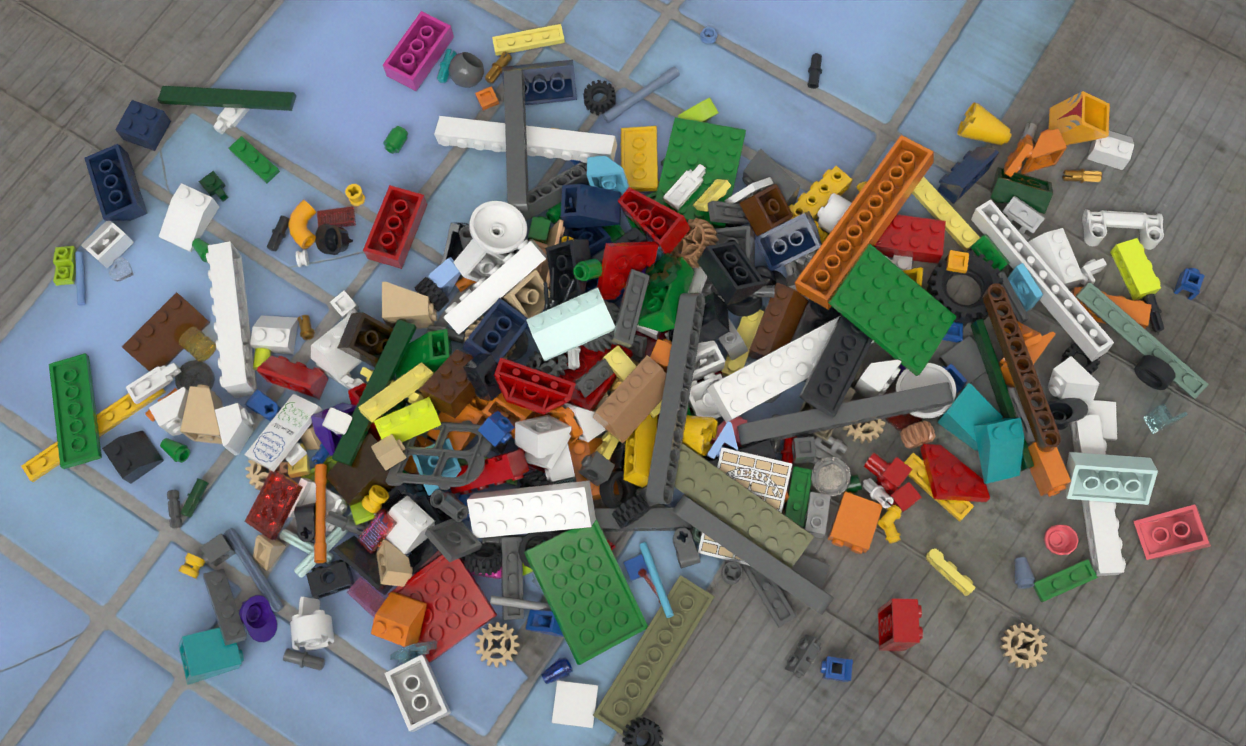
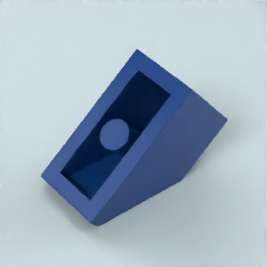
[526,609,564,637]

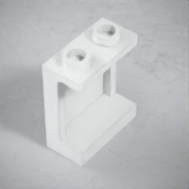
[283,478,347,535]

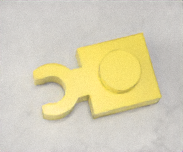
[288,443,310,478]

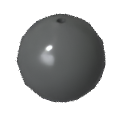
[449,52,484,88]

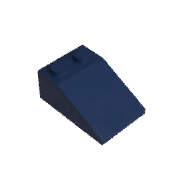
[560,224,612,256]

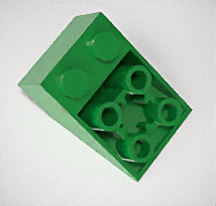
[396,329,452,380]

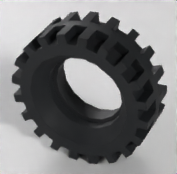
[926,251,1004,326]

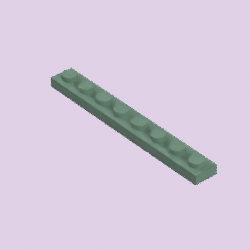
[1075,282,1209,399]

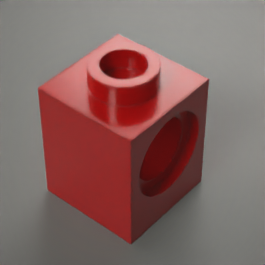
[888,482,922,513]

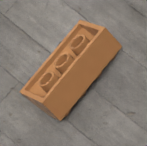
[593,355,666,444]

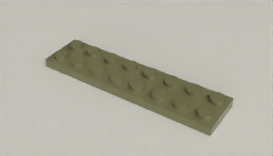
[675,443,814,569]
[593,575,714,737]

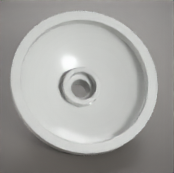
[469,201,527,254]
[896,363,956,418]

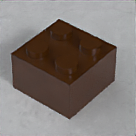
[739,184,794,236]

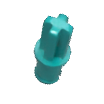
[437,49,457,83]

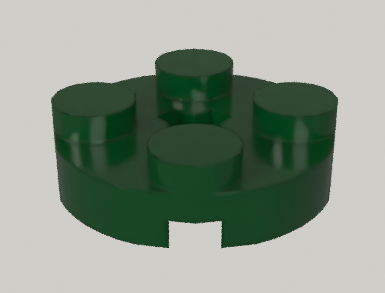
[645,253,682,289]

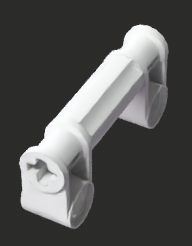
[1082,209,1164,250]

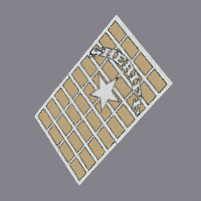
[698,448,792,565]

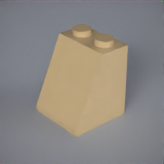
[500,269,550,319]
[382,282,437,329]
[180,385,223,444]

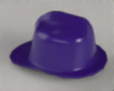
[239,595,277,642]

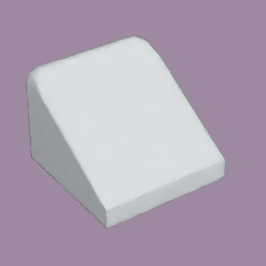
[322,407,353,435]
[299,597,320,616]

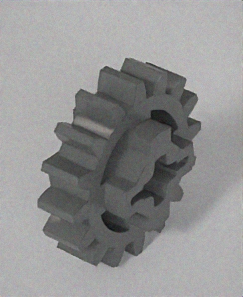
[526,351,568,377]

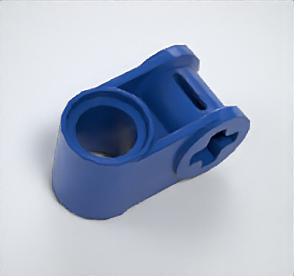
[245,389,281,422]

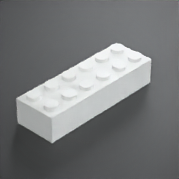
[443,239,547,334]
[467,481,596,538]

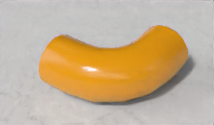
[288,199,317,249]

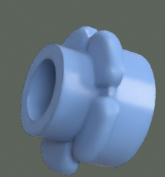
[700,27,717,44]

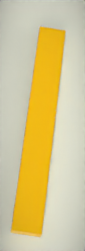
[21,388,166,482]

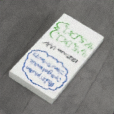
[245,394,322,472]

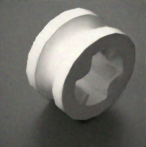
[296,250,309,267]

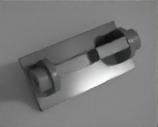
[575,358,614,398]
[785,635,821,678]

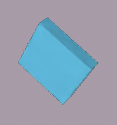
[1008,263,1043,311]

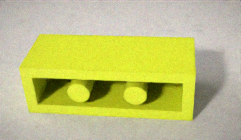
[1110,238,1161,301]
[374,397,441,442]

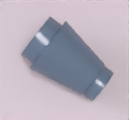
[1014,557,1035,589]

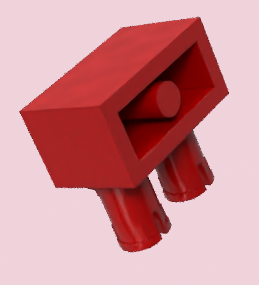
[864,452,913,495]

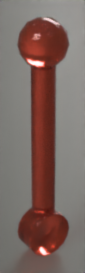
[638,568,661,604]

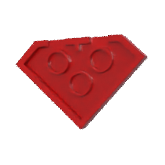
[597,241,659,300]
[920,444,990,502]

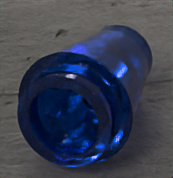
[541,657,573,684]

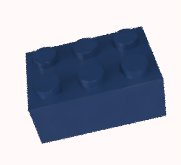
[462,298,528,366]

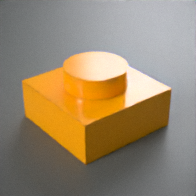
[946,250,969,273]

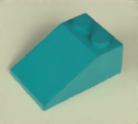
[973,418,1024,484]

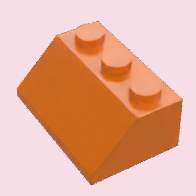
[568,438,620,501]

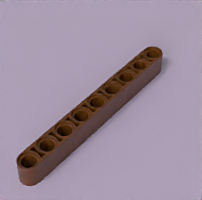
[983,283,1061,452]

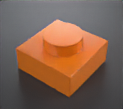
[475,86,499,111]

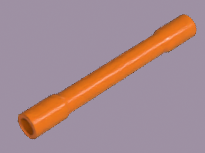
[314,464,327,563]

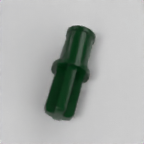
[181,478,209,518]

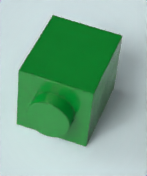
[528,216,551,244]

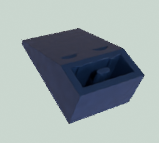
[561,184,621,229]

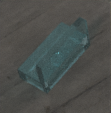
[1143,404,1188,434]

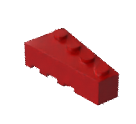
[618,187,691,254]
[450,448,529,495]

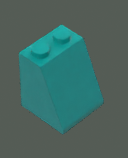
[937,383,1003,451]
[178,628,244,685]

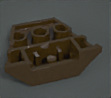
[326,432,396,506]

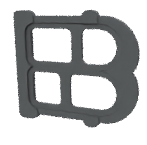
[386,421,492,490]

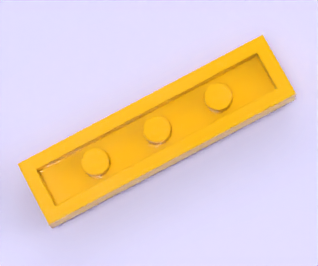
[904,452,974,522]

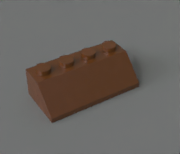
[748,283,808,360]
[122,292,210,372]

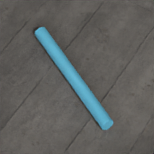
[639,542,674,618]

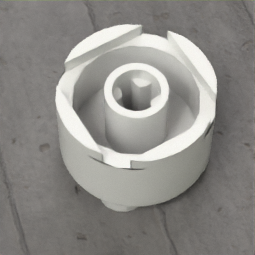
[817,193,852,233]
[290,610,334,651]

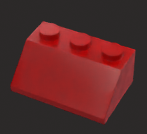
[256,356,328,400]

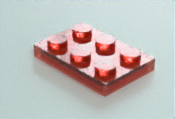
[244,470,303,540]

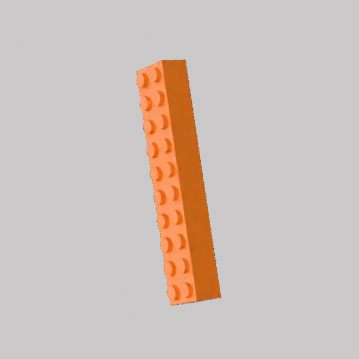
[795,135,934,310]

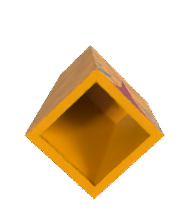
[1049,91,1110,145]

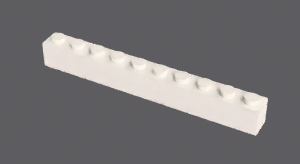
[434,116,617,163]
[971,200,1114,361]

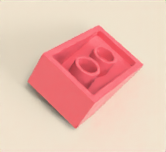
[1134,504,1211,560]

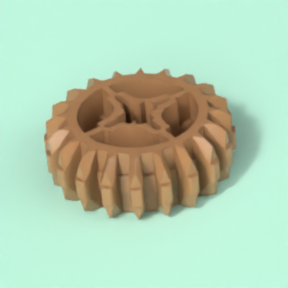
[671,218,719,269]

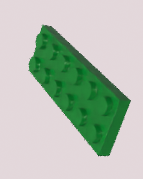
[49,353,102,469]

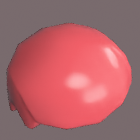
[1044,525,1079,555]

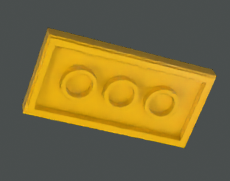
[621,126,658,192]

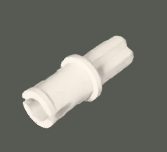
[566,346,581,370]
[863,478,893,508]

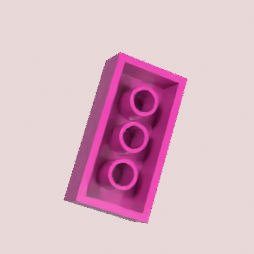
[383,11,454,91]

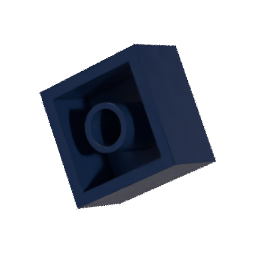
[115,100,171,151]

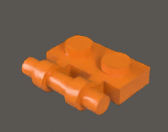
[1004,134,1034,177]

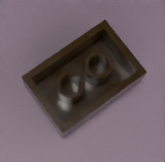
[337,312,393,368]

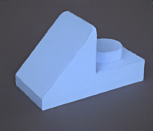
[429,257,461,296]
[707,421,738,460]

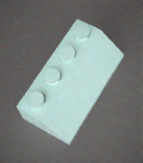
[527,288,615,361]
[1066,452,1158,505]

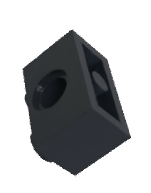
[463,353,502,401]
[306,560,356,599]

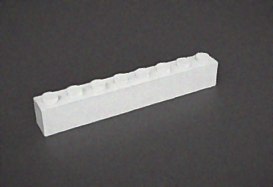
[1070,415,1126,576]

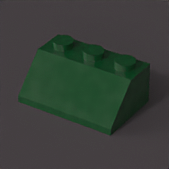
[990,167,1053,214]

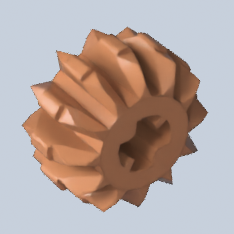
[900,421,936,449]

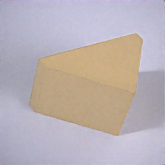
[253,534,286,571]

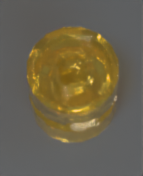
[179,327,216,362]

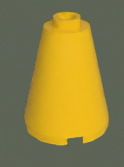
[957,102,1012,145]
[682,415,718,456]

